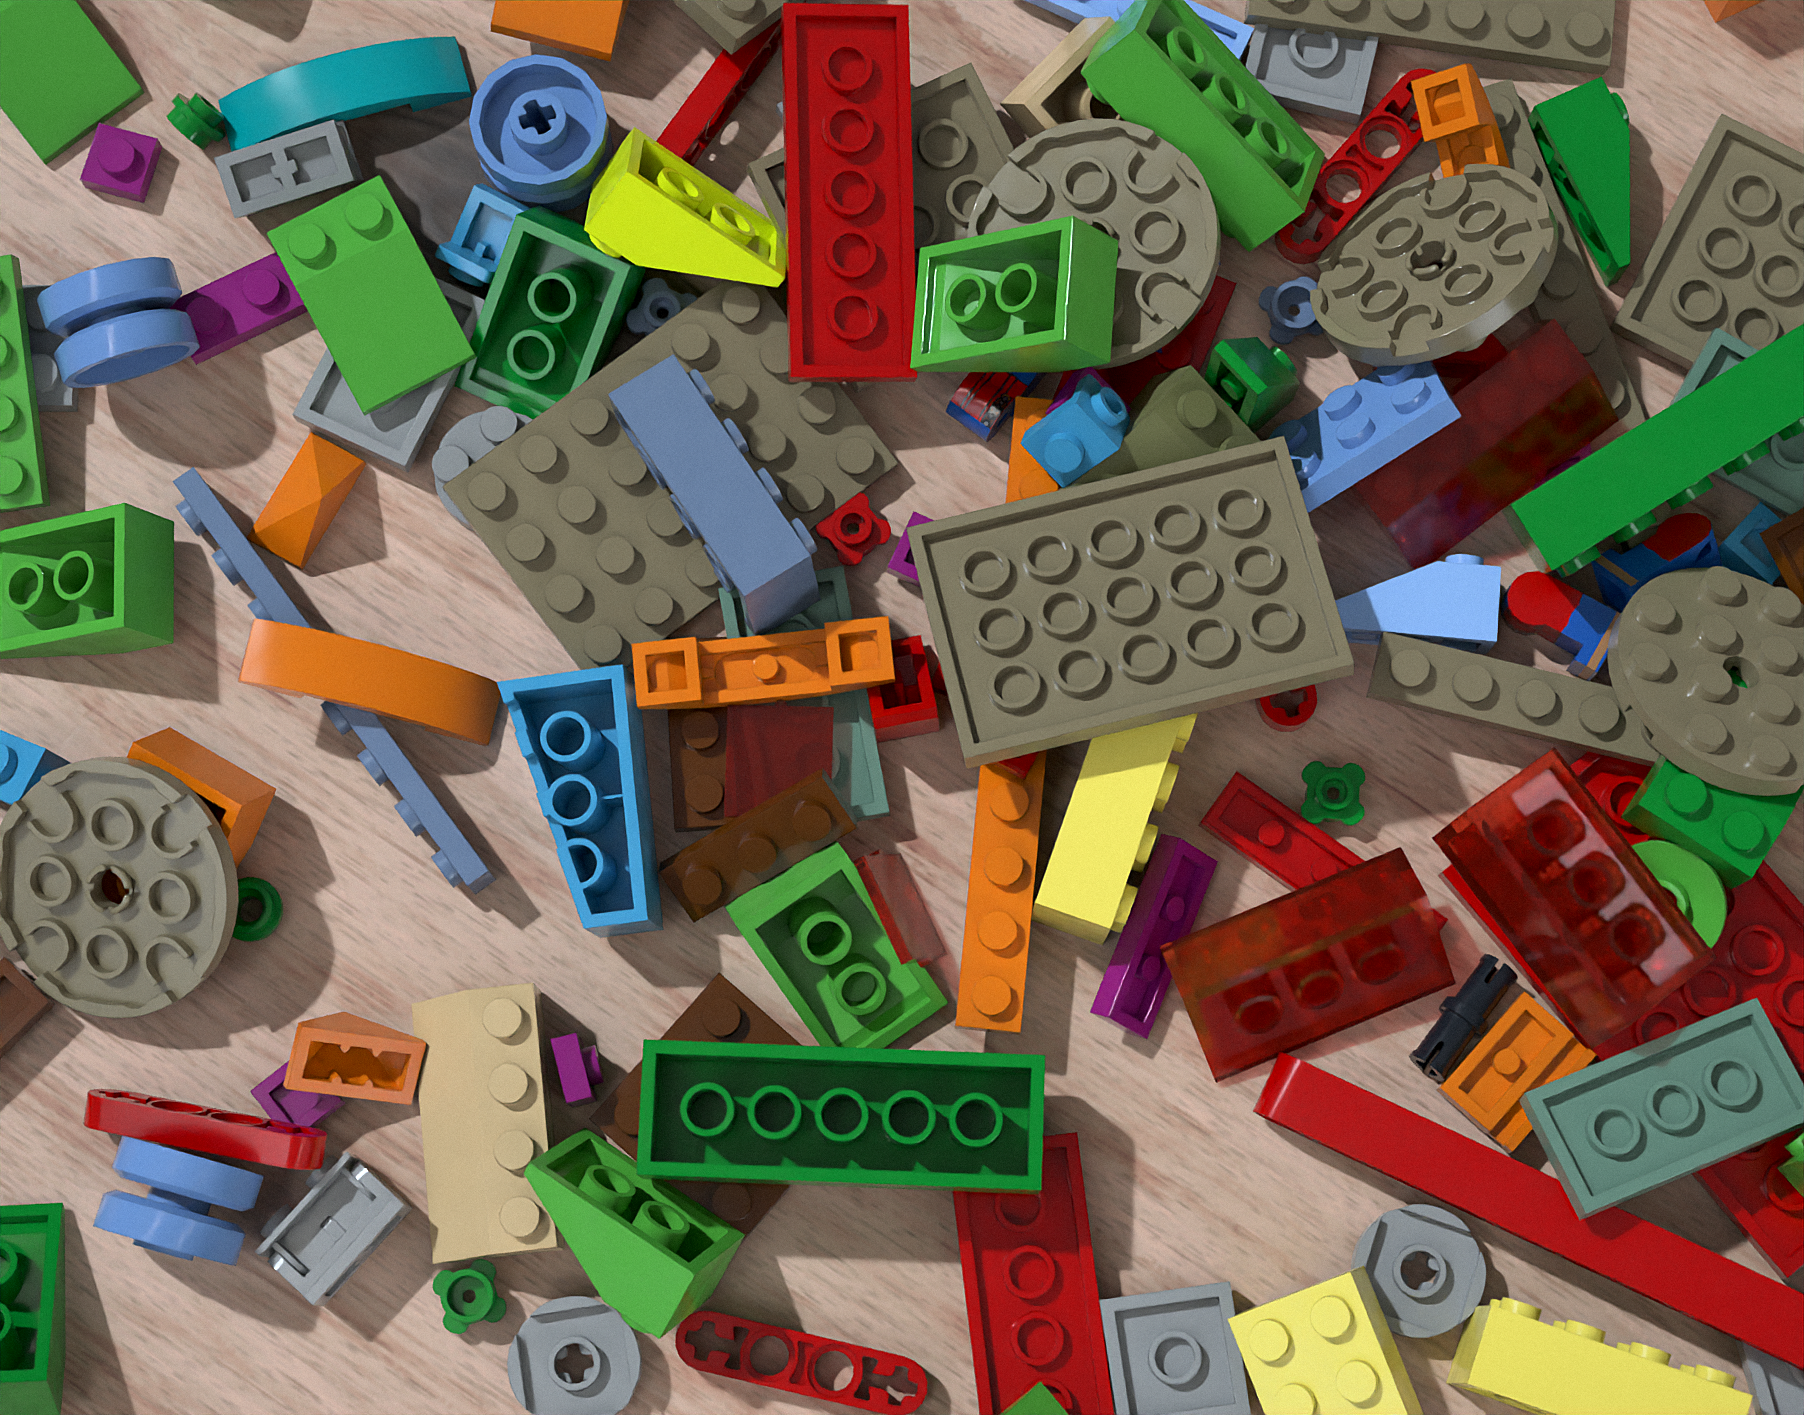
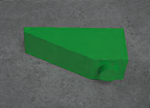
[1528,76,1630,288]
[1204,337,1300,434]

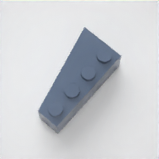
[608,354,821,636]

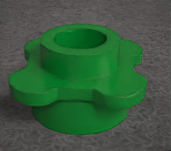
[1300,761,1365,826]
[433,1259,507,1334]

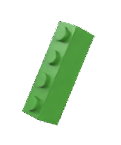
[1080,0,1325,252]

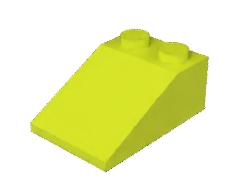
[584,127,786,287]

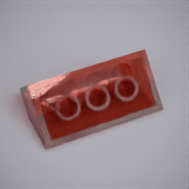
[1349,318,1619,571]
[1432,747,1717,1049]
[1159,847,1456,1083]

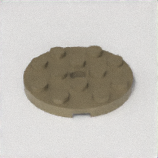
[967,119,1221,370]
[1310,164,1558,367]
[1607,566,1804,796]
[0,756,238,1018]

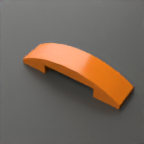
[1411,63,1510,178]
[632,616,895,709]
[237,618,501,746]

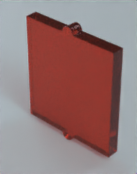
[724,700,834,818]
[853,849,948,968]

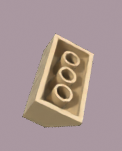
[411,983,565,1264]

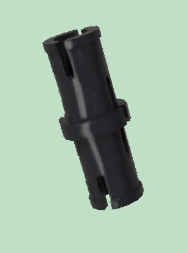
[1409,954,1518,1081]

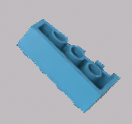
[497,664,664,938]

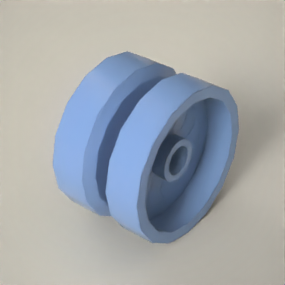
[469,54,614,213]
[37,257,200,388]
[93,1135,264,1266]

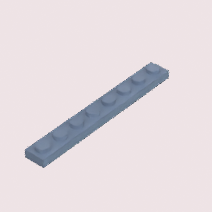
[172,467,496,895]

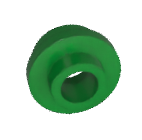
[166,93,226,150]
[232,877,283,942]

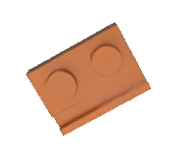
[1437,991,1597,1153]

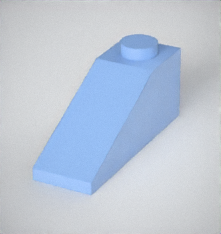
[1335,554,1501,655]

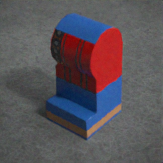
[946,372,1047,442]
[1591,513,1722,614]
[1500,571,1620,681]

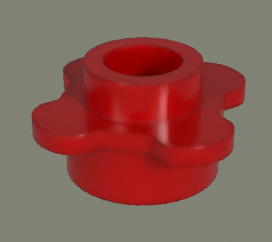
[816,492,891,566]

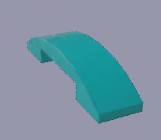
[218,36,472,152]

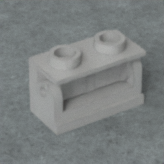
[214,120,363,218]
[255,1151,413,1307]

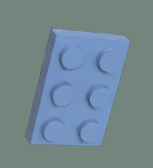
[1267,360,1461,513]

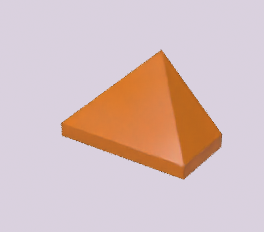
[246,432,366,570]
[283,1012,426,1105]

